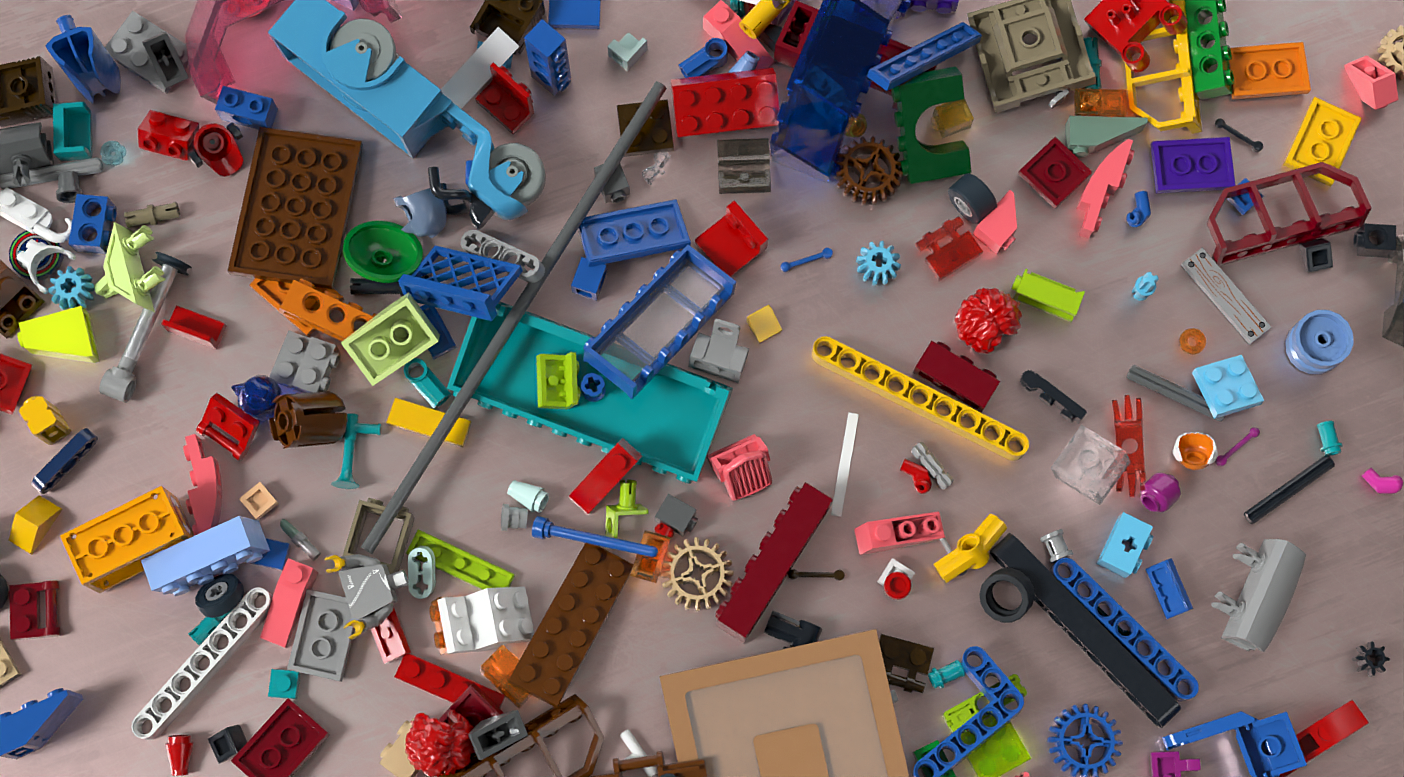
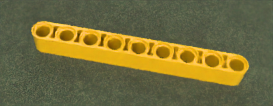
[812,336,1029,461]

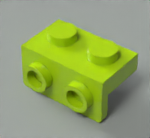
[536,352,580,410]

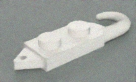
[0,187,72,243]

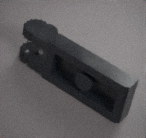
[1020,370,1087,424]

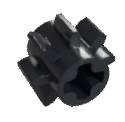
[1352,641,1390,677]

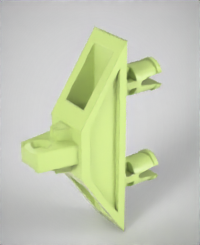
[94,222,165,313]

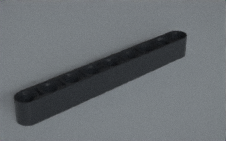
[990,533,1181,728]

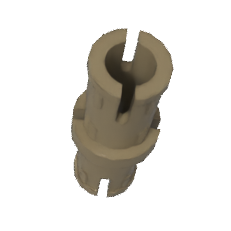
[124,202,180,228]

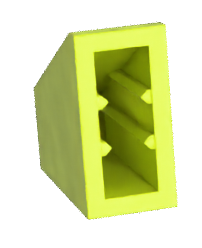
[17,306,100,363]

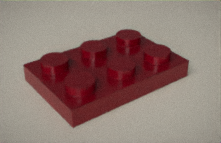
[231,698,330,777]

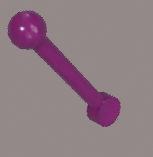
[1215,427,1260,466]

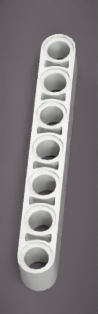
[131,587,273,740]

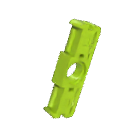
[943,674,1027,733]

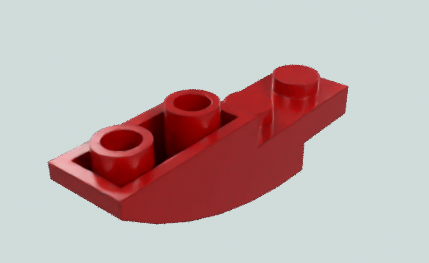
[1279,700,1369,777]

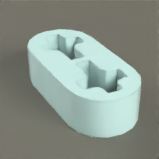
[408,546,436,599]

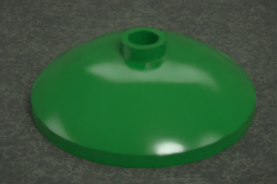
[343,221,423,283]

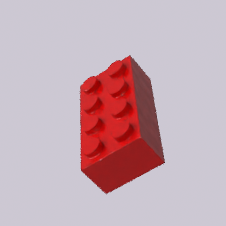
[670,68,781,137]

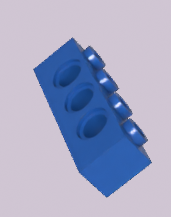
[524,19,571,96]

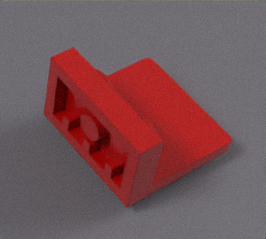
[475,62,534,135]
[695,200,768,277]

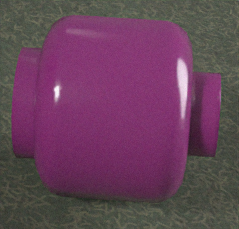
[1140,473,1181,512]

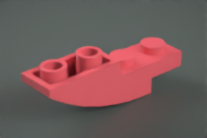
[1076,139,1134,239]
[183,434,222,536]

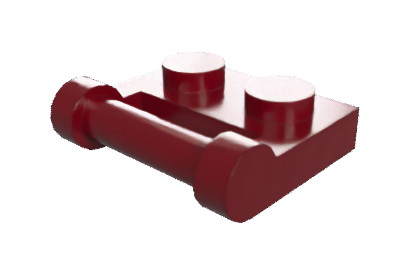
[9,581,61,641]

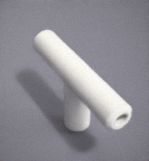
[620,729,658,777]

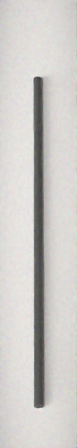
[361,81,667,554]

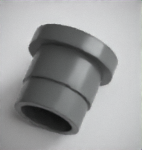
[56,171,83,203]

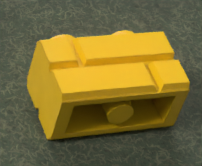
[19,396,72,445]

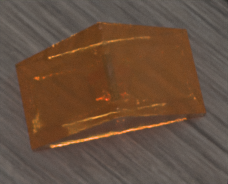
[630,530,671,583]

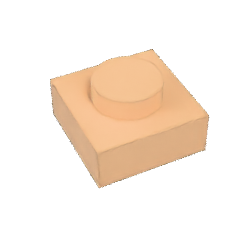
[239,482,279,521]

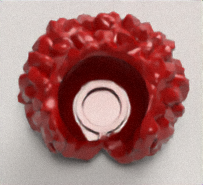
[954,288,1022,354]
[405,710,475,777]

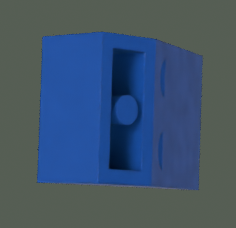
[0,688,83,760]

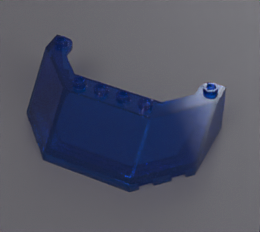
[770,0,911,183]

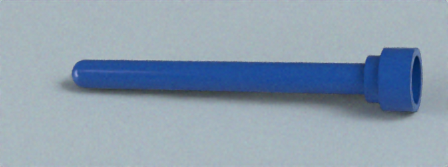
[532,516,658,557]

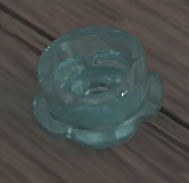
[100,141,126,166]

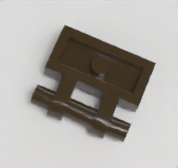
[879,634,934,693]

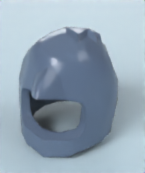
[393,188,447,238]

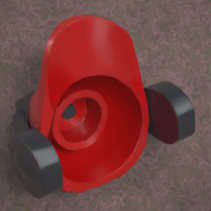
[187,122,243,177]

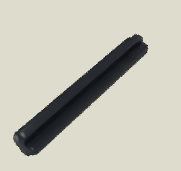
[1244,455,1335,524]

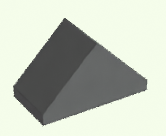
[142,31,189,88]
[468,710,528,760]

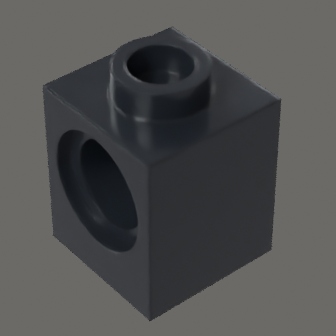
[1353,223,1396,258]

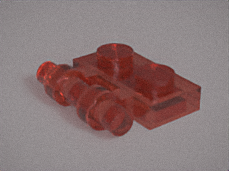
[915,216,983,281]

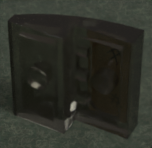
[717,138,771,194]

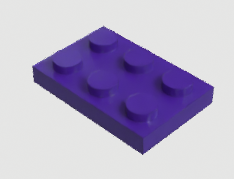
[1151,137,1236,194]

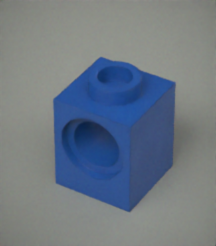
[571,257,607,301]

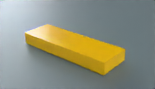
[386,398,472,447]

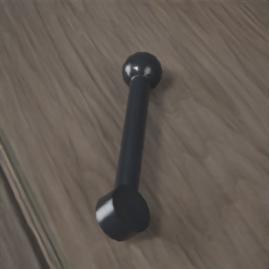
[1215,118,1263,152]

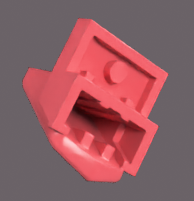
[707,434,773,501]

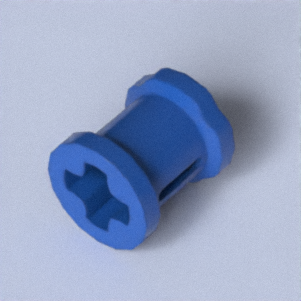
[581,373,606,402]

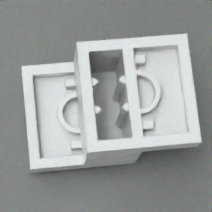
[437,587,534,654]

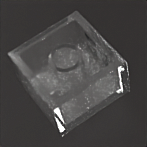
[1051,425,1130,505]

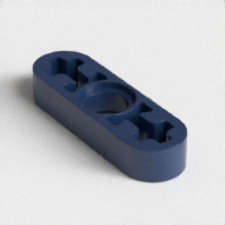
[31,428,98,494]

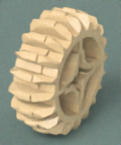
[661,537,734,611]

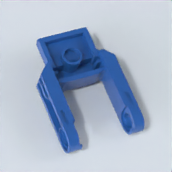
[1162,711,1307,777]

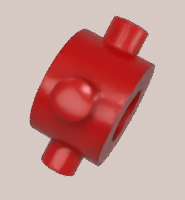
[655,523,674,540]

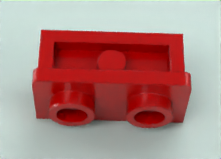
[137,110,199,161]

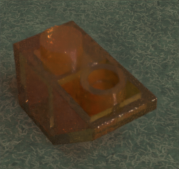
[1074,89,1127,117]

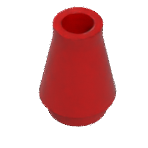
[165,735,193,776]

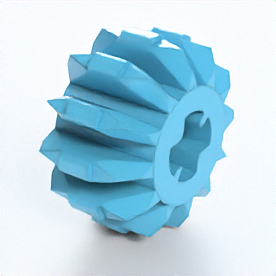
[856,241,901,286]
[48,266,95,310]

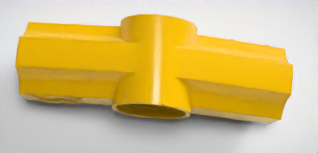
[933,514,1007,583]

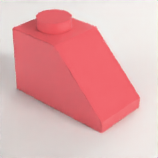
[1344,55,1398,110]
[973,190,1017,254]

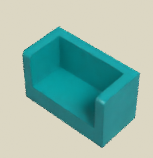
[53,102,92,162]

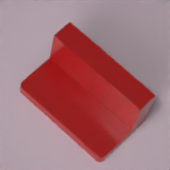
[161,305,227,349]

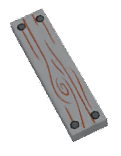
[1181,247,1271,345]

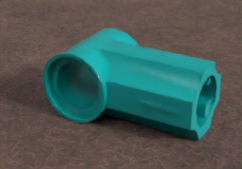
[404,358,452,410]

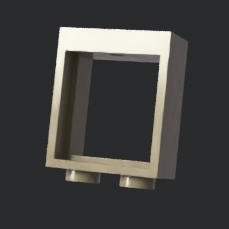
[342,498,414,574]

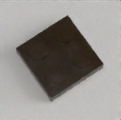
[617,99,674,157]

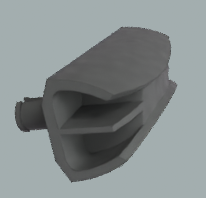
[0,122,54,187]

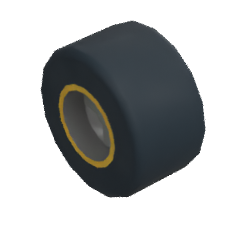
[948,173,997,224]

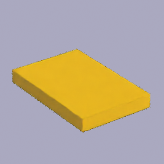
[1283,97,1362,187]

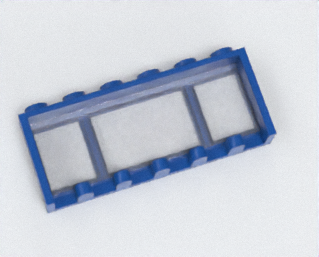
[583,245,736,399]

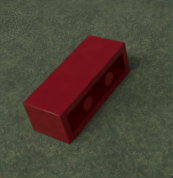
[913,340,1000,413]

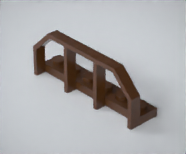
[439,694,604,777]

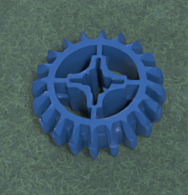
[1047,704,1123,777]

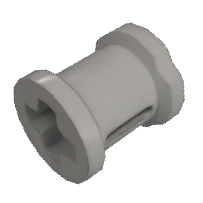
[1040,529,1073,563]

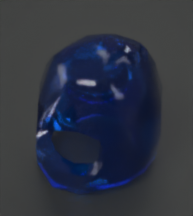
[231,375,283,422]

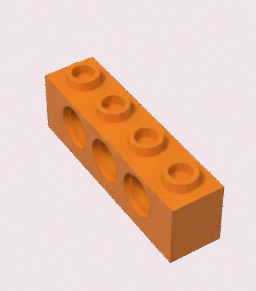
[279,279,377,341]

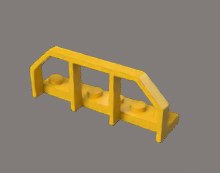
[1125,0,1202,134]

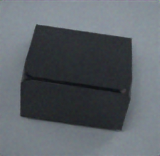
[758,24,782,53]
[1299,238,1333,273]
[208,725,247,764]

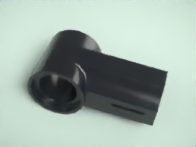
[764,611,822,647]

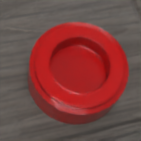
[883,572,912,600]

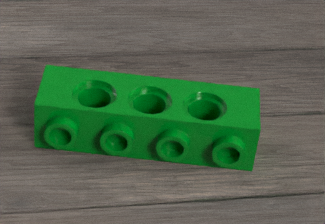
[1184,0,1234,100]

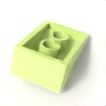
[341,292,440,386]

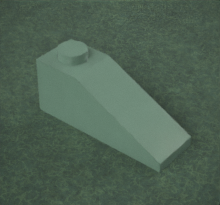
[1065,115,1148,157]

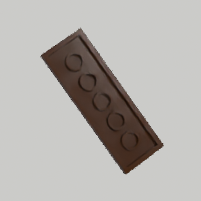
[508,543,634,708]

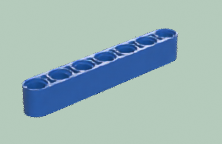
[1050,558,1199,701]

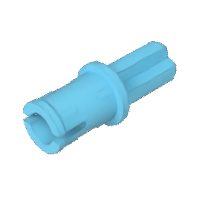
[1132,272,1159,301]

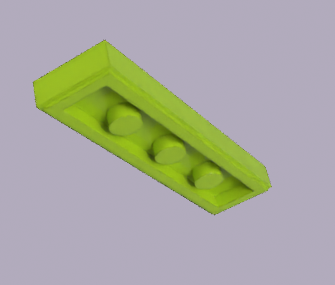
[406,529,515,590]

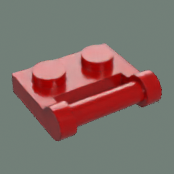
[196,393,260,461]

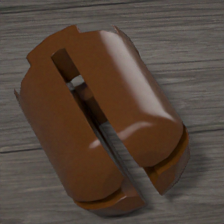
[269,391,348,449]

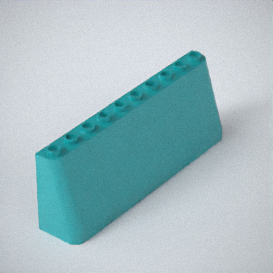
[446,301,733,484]

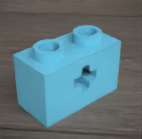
[1096,512,1153,578]

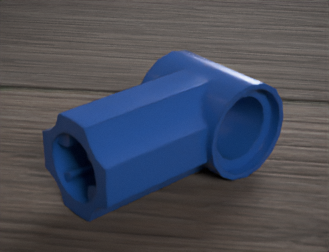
[678,38,728,78]

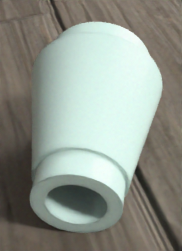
[507,480,549,513]

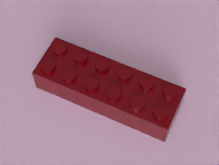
[715,482,833,644]

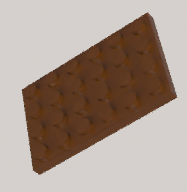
[227,127,363,289]

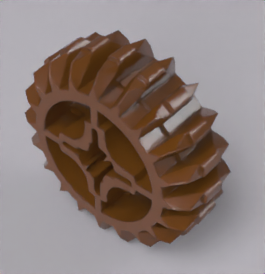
[833,136,903,206]

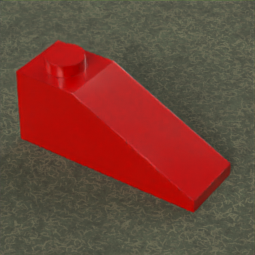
[569,438,642,514]

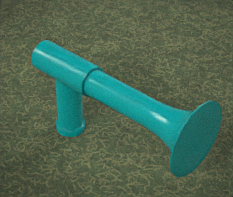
[331,413,381,489]

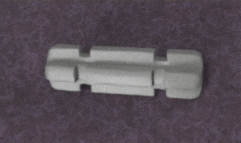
[911,442,954,489]

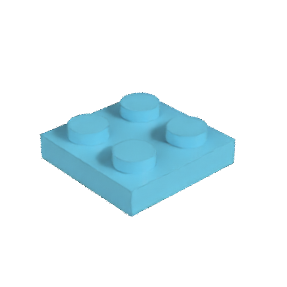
[1192,355,1264,419]

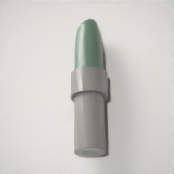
[280,519,321,561]

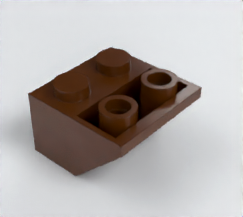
[0,260,45,339]

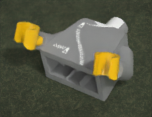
[324,554,409,640]

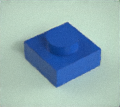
[1227,178,1264,215]

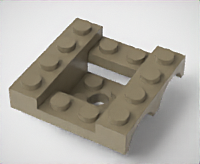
[967,0,1096,113]

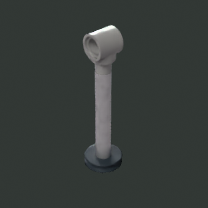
[99,252,192,403]

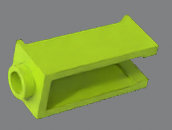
[1011,269,1085,322]

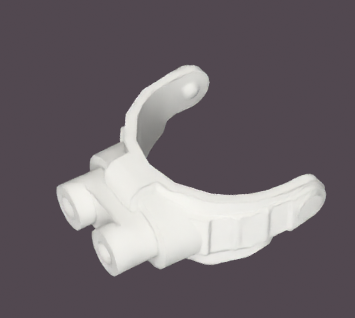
[17,239,76,294]

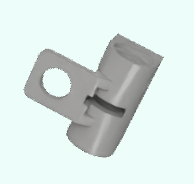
[688,319,749,383]

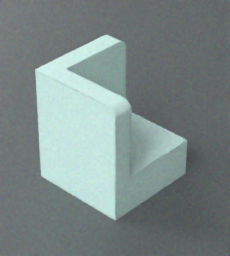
[607,33,648,71]

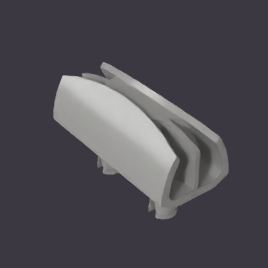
[1212,539,1306,652]

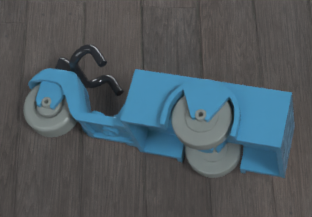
[268,0,546,230]

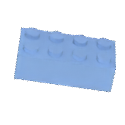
[141,516,270,596]

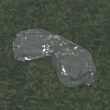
[642,151,670,185]

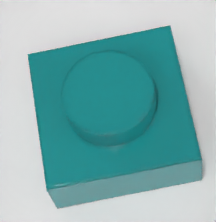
[268,669,300,700]

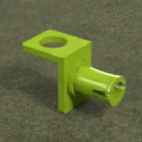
[605,479,649,539]

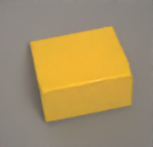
[746,305,782,344]

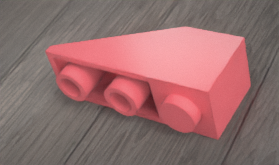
[854,512,945,555]

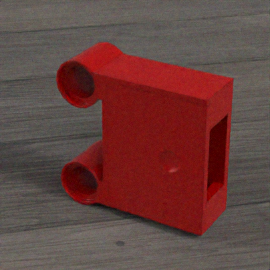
[1084,0,1188,73]

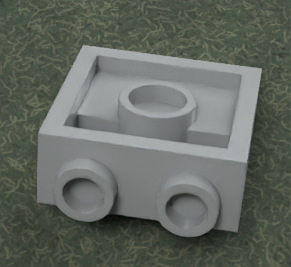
[269,331,341,393]

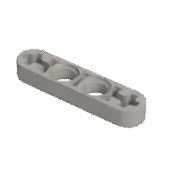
[461,230,545,283]

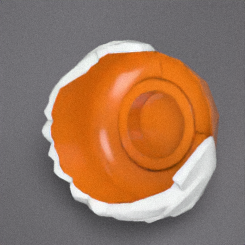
[1172,432,1218,470]

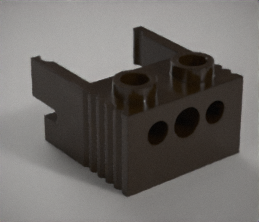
[470,0,545,55]
[0,56,57,127]

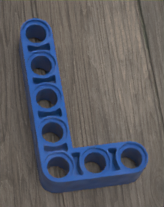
[912,646,1024,777]

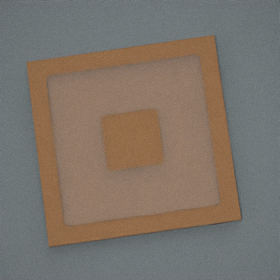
[659,629,909,777]

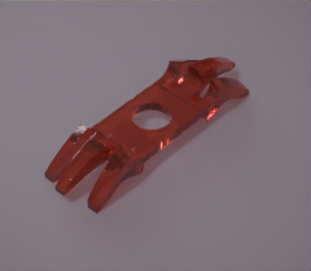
[1112,395,1146,497]

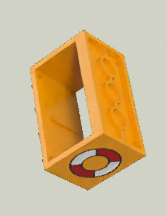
[60,486,194,593]

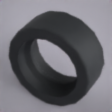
[979,568,1035,623]

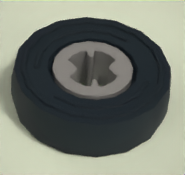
[195,574,244,618]

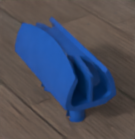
[45,15,121,104]

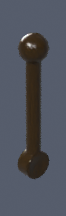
[788,569,845,581]

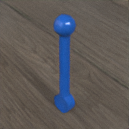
[780,248,833,272]

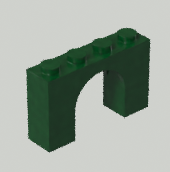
[891,66,972,184]

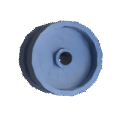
[1285,310,1354,374]

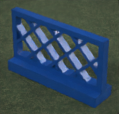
[398,246,523,321]

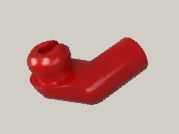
[900,459,932,494]

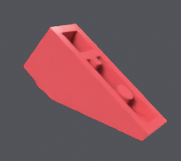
[703,0,775,70]
[260,558,318,648]

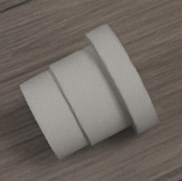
[501,504,528,531]

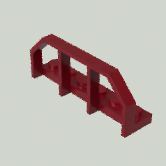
[1207,162,1372,266]

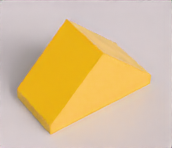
[8,495,63,555]

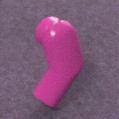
[1361,467,1404,494]

